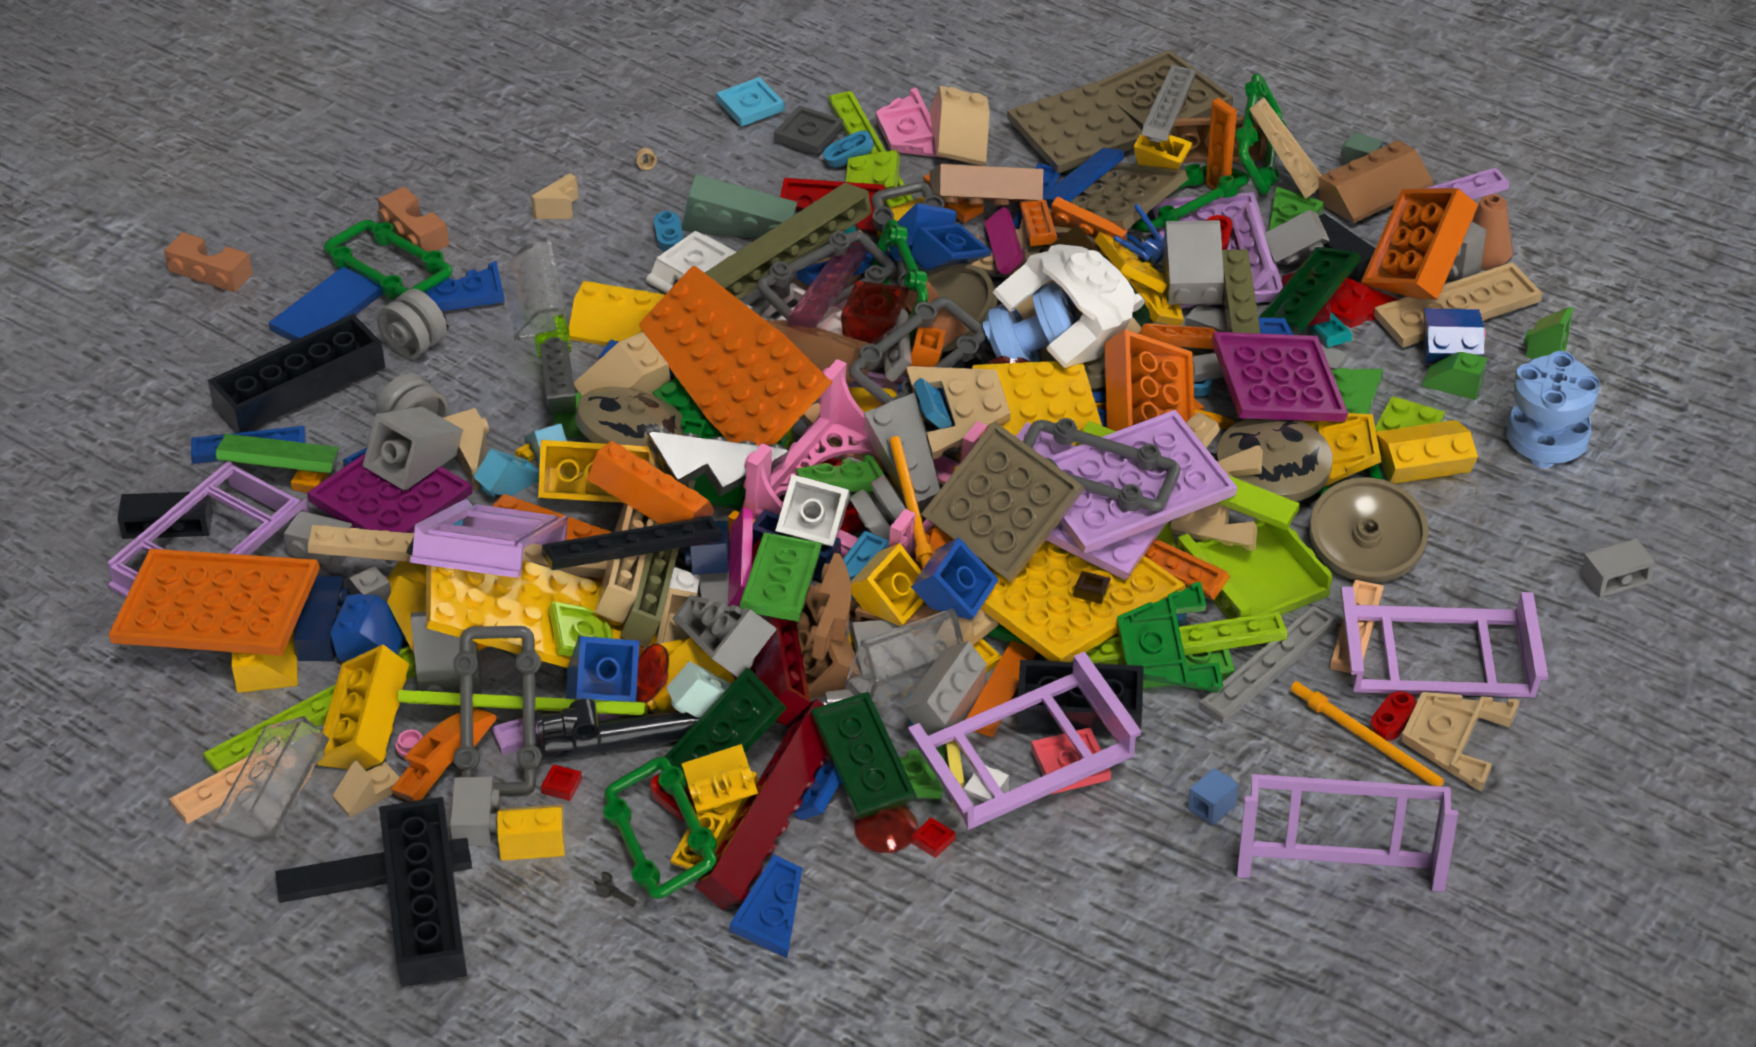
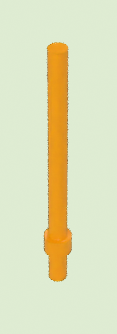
[889,436,933,570]
[1290,681,1445,787]

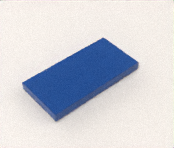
[268,267,383,342]

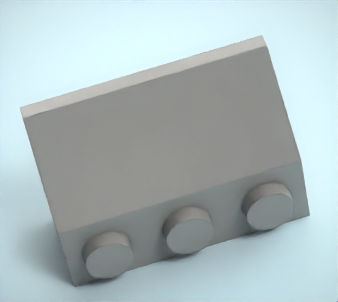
[902,641,987,736]

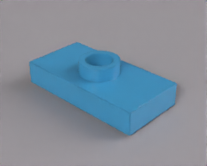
[913,378,952,429]

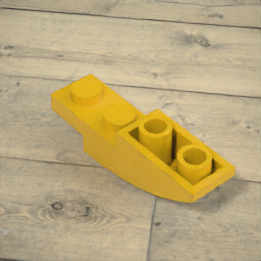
[670,771,758,869]

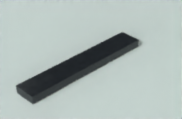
[541,516,722,570]
[275,838,473,903]

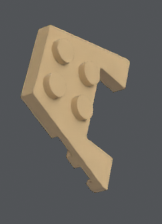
[906,366,1010,459]
[1170,445,1263,551]
[1401,692,1520,791]

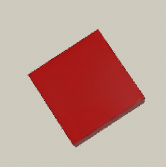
[541,764,583,801]
[911,817,956,858]

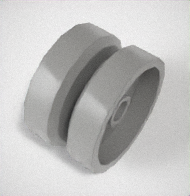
[376,288,447,360]
[375,373,449,418]
[850,474,907,540]

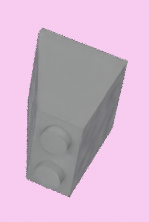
[1162,220,1225,305]
[363,406,463,490]

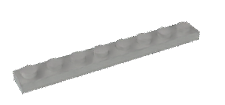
[1141,65,1196,142]

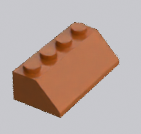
[587,441,714,524]

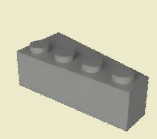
[864,392,940,517]
[672,595,776,677]

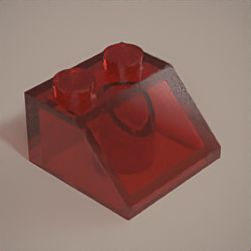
[841,281,909,344]

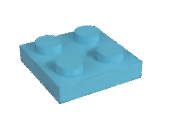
[716,77,785,127]

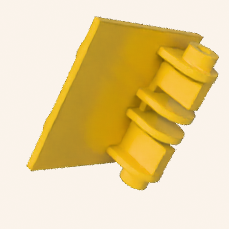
[682,744,758,814]

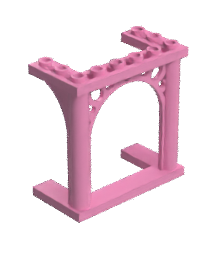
[743,359,987,561]

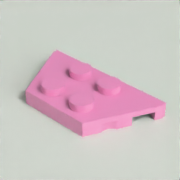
[876,88,945,158]

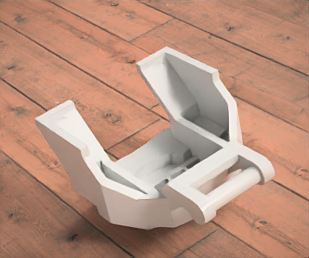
[993,244,1145,368]

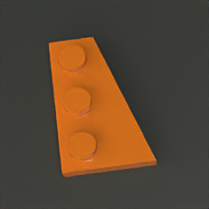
[1052,197,1128,241]

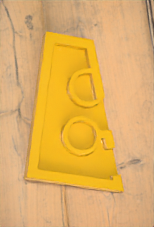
[1094,232,1168,293]

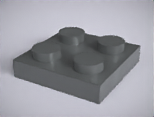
[774,105,843,155]

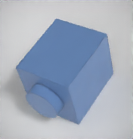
[1188,768,1239,826]

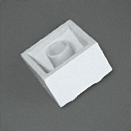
[775,474,850,547]

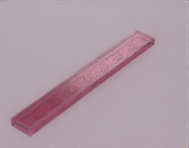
[788,242,869,328]

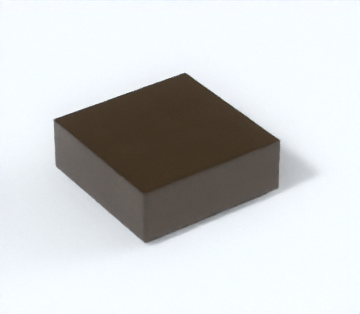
[1073,571,1111,604]

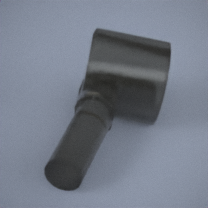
[594,872,637,907]

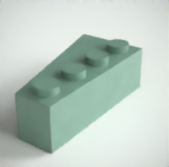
[682,174,797,239]

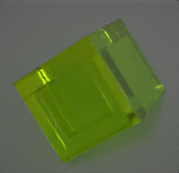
[534,314,571,358]

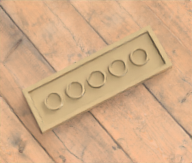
[1374,262,1543,348]

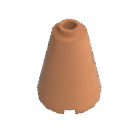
[1472,194,1513,270]

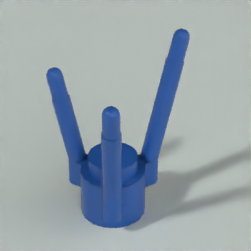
[1113,204,1164,265]

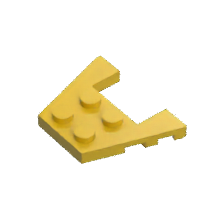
[1299,413,1381,487]

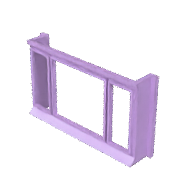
[107,461,308,598]
[410,499,568,578]
[1341,587,1548,698]
[908,652,1141,830]
[1237,774,1458,892]

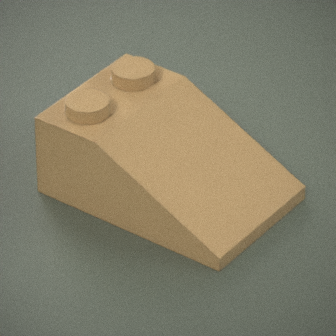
[929,86,990,166]
[574,332,671,396]

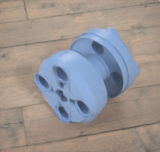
[982,282,1080,364]
[1506,351,1600,468]

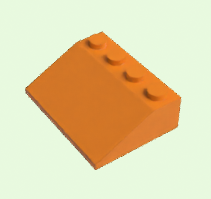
[1361,188,1479,300]
[1104,329,1195,431]

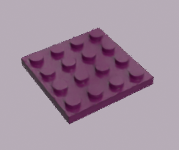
[1211,332,1348,422]
[307,453,473,533]

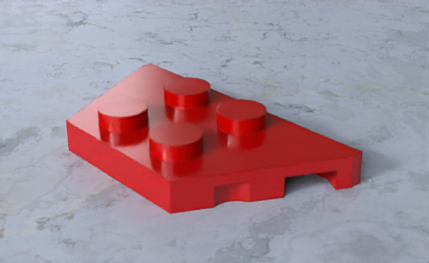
[1331,278,1398,328]

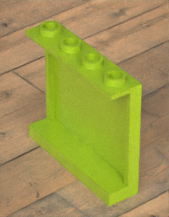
[1177,519,1333,619]

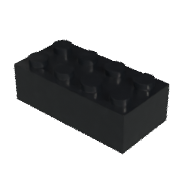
[1017,660,1144,738]

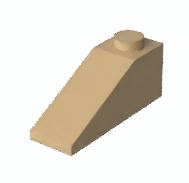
[443,408,490,491]

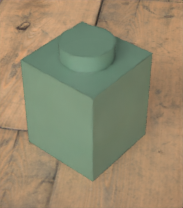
[1341,132,1383,165]

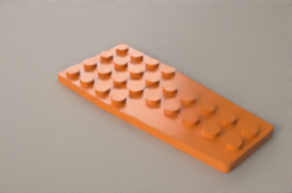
[639,266,833,446]

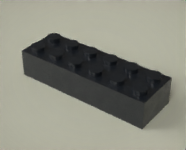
[208,314,385,433]
[379,797,467,987]

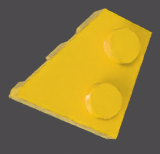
[1128,279,1184,326]

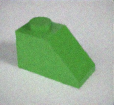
[1524,307,1574,359]
[1422,351,1487,400]

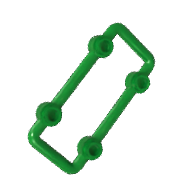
[1236,74,1287,195]
[1131,164,1250,233]
[870,219,928,342]
[323,220,453,299]
[603,757,717,899]

